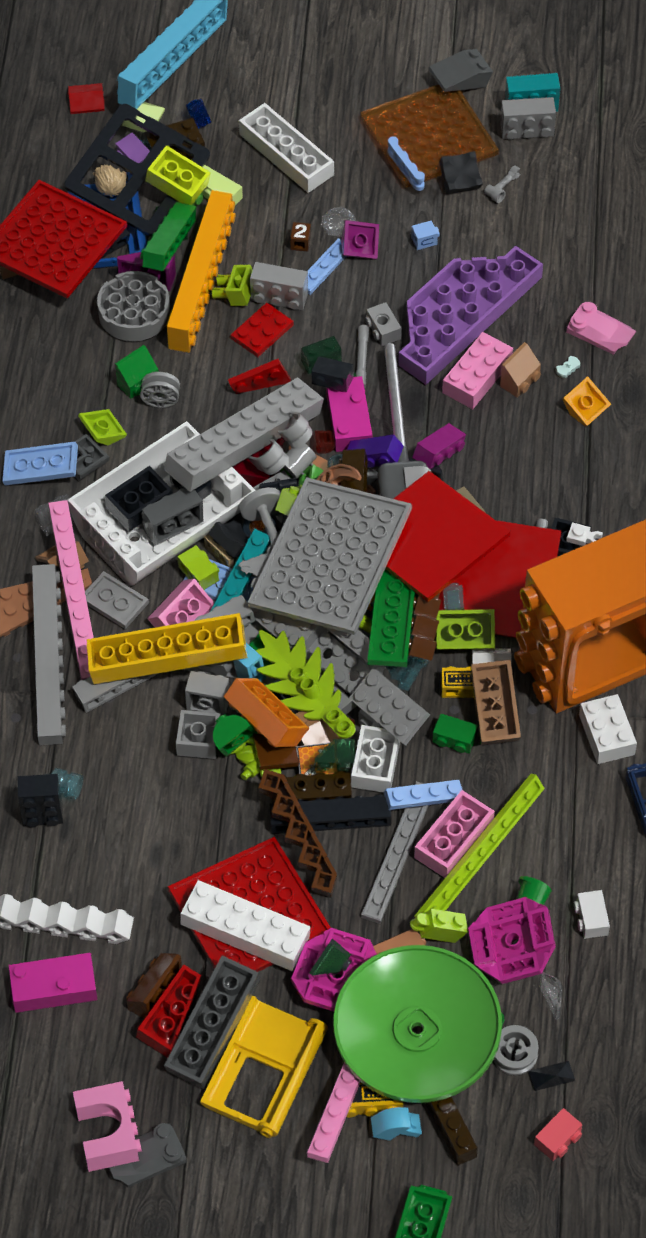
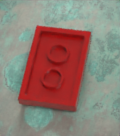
[231,303,294,358]

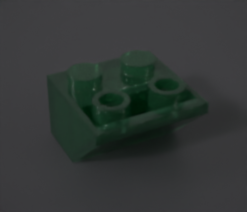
[312,739,355,772]

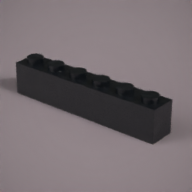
[270,795,391,834]

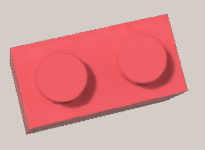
[534,1108,582,1161]

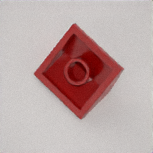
[68,83,105,114]

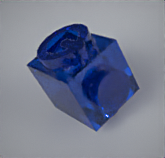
[186,99,212,128]

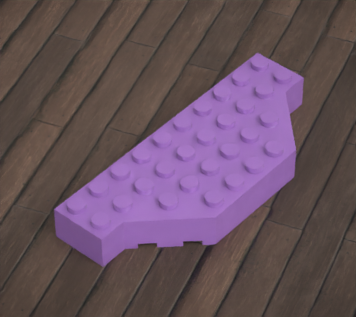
[398,246,543,385]

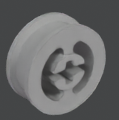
[493,1025,538,1075]

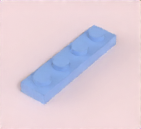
[384,780,462,810]

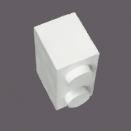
[574,890,610,939]

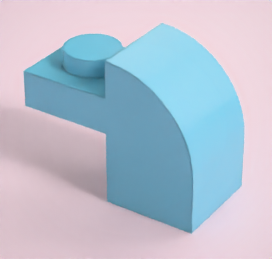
[371,1107,422,1141]

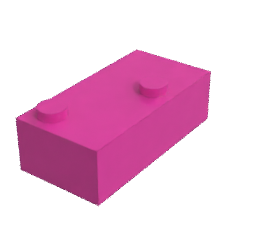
[326,376,372,452]
[9,953,97,1013]

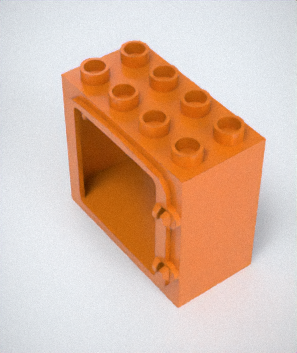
[514,520,646,714]

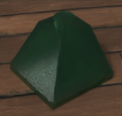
[307,939,352,979]

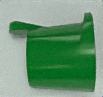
[515,876,552,905]

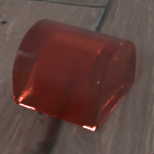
[313,430,335,454]

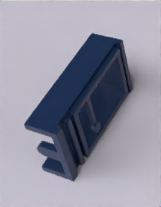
[625,763,646,836]

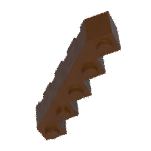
[409,593,441,661]
[259,769,337,897]

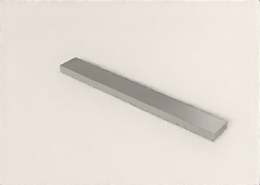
[361,781,429,924]

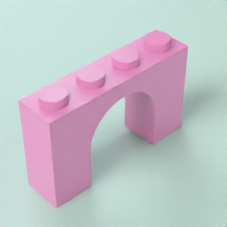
[73,1081,142,1172]

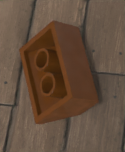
[126,953,182,1019]

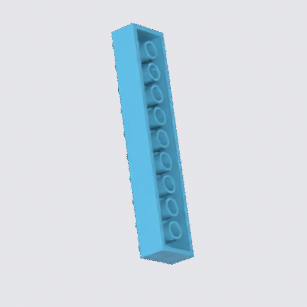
[117,0,228,109]

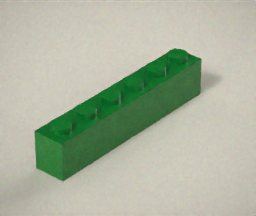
[141,202,196,271]

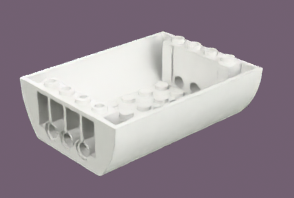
[68,421,256,586]

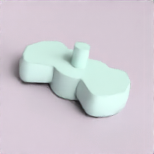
[556,356,580,378]

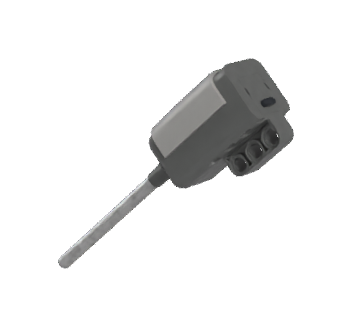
[377,343,431,499]

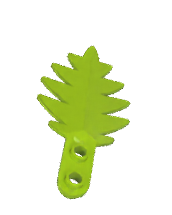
[256,630,356,739]

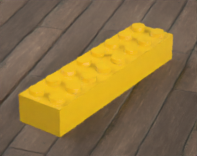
[86,613,247,684]

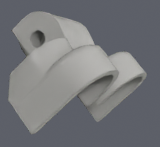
[247,411,317,479]

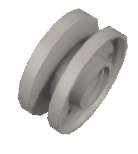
[140,372,180,408]

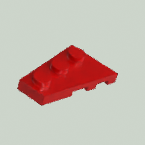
[228,359,291,394]

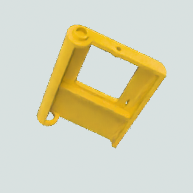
[200,996,328,1138]

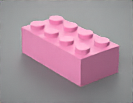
[442,332,513,409]
[414,790,494,878]

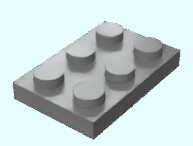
[85,571,149,629]

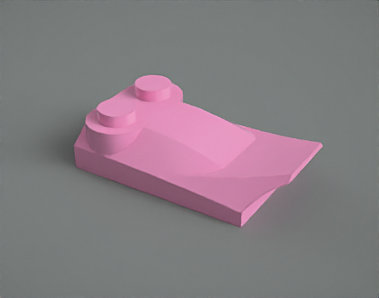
[566,302,636,355]

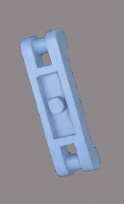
[388,137,425,191]

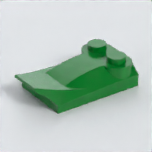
[396,1185,453,1238]

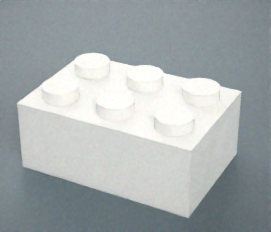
[579,694,637,764]
[351,725,400,792]

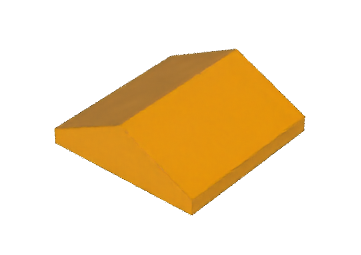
[562,377,611,427]

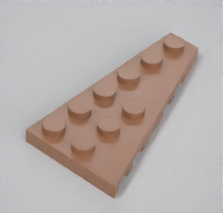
[0,568,92,637]

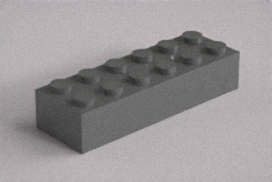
[164,956,261,1089]

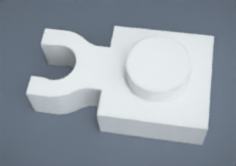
[567,522,603,546]

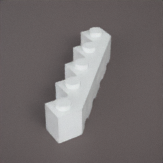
[0,894,134,944]

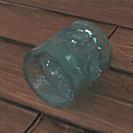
[52,767,84,800]

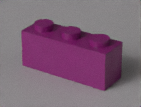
[413,423,466,469]

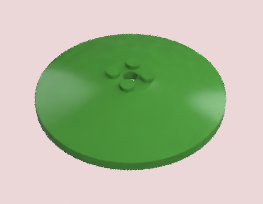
[334,945,502,1103]

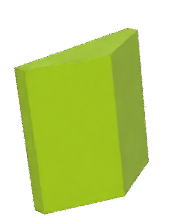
[78,409,127,446]

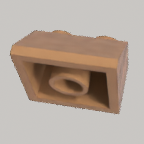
[500,342,541,398]

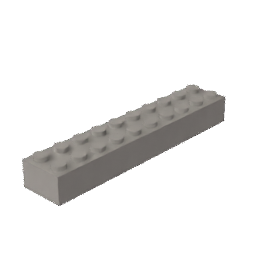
[164,377,324,492]

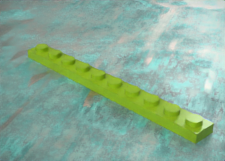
[414,774,545,918]

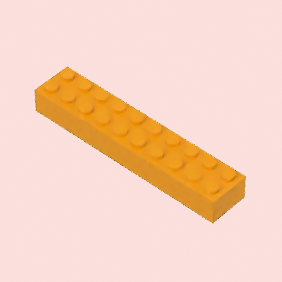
[167,190,236,353]

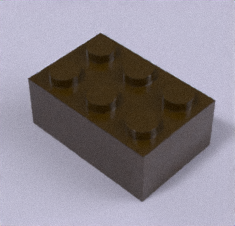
[144,118,205,160]

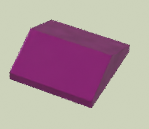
[341,220,379,260]

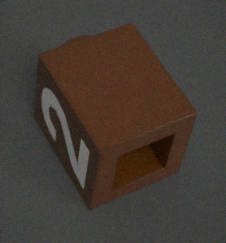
[291,222,311,252]

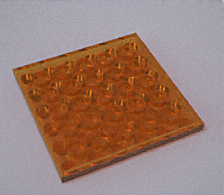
[361,84,499,188]

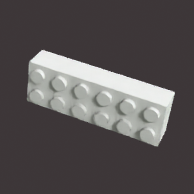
[239,103,334,193]
[181,880,310,971]

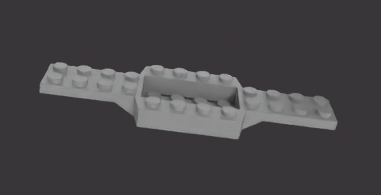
[250,607,430,745]

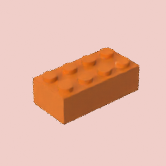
[224,678,309,747]

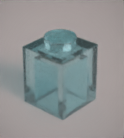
[443,583,464,610]

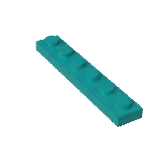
[210,528,271,612]

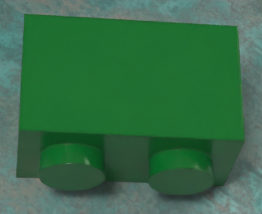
[433,714,478,754]

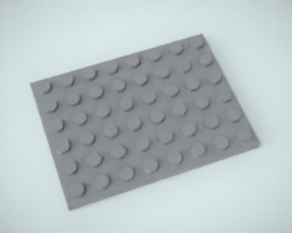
[247,477,412,635]

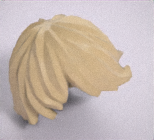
[93,165,126,197]

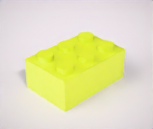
[145,145,211,205]

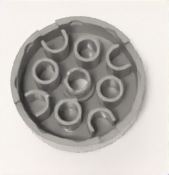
[97,271,170,341]

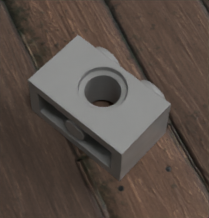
[365,302,402,346]

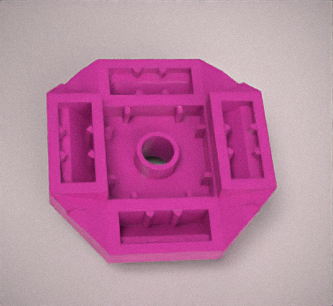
[468,897,556,984]
[291,928,377,1012]

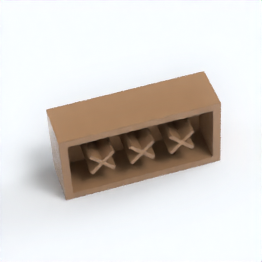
[470,660,521,745]

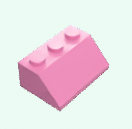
[147,579,214,627]

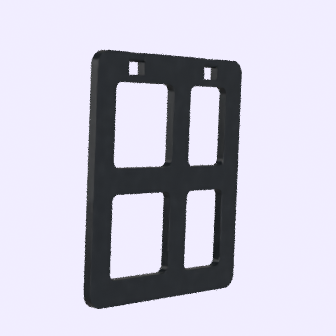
[64,104,210,236]

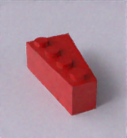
[136,965,201,1058]

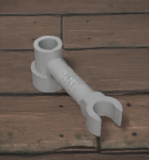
[484,165,521,203]

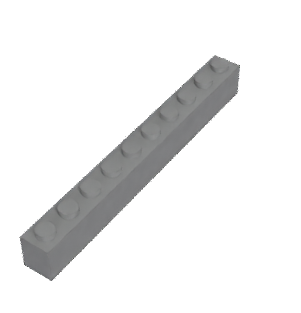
[32,564,66,745]
[72,595,255,713]

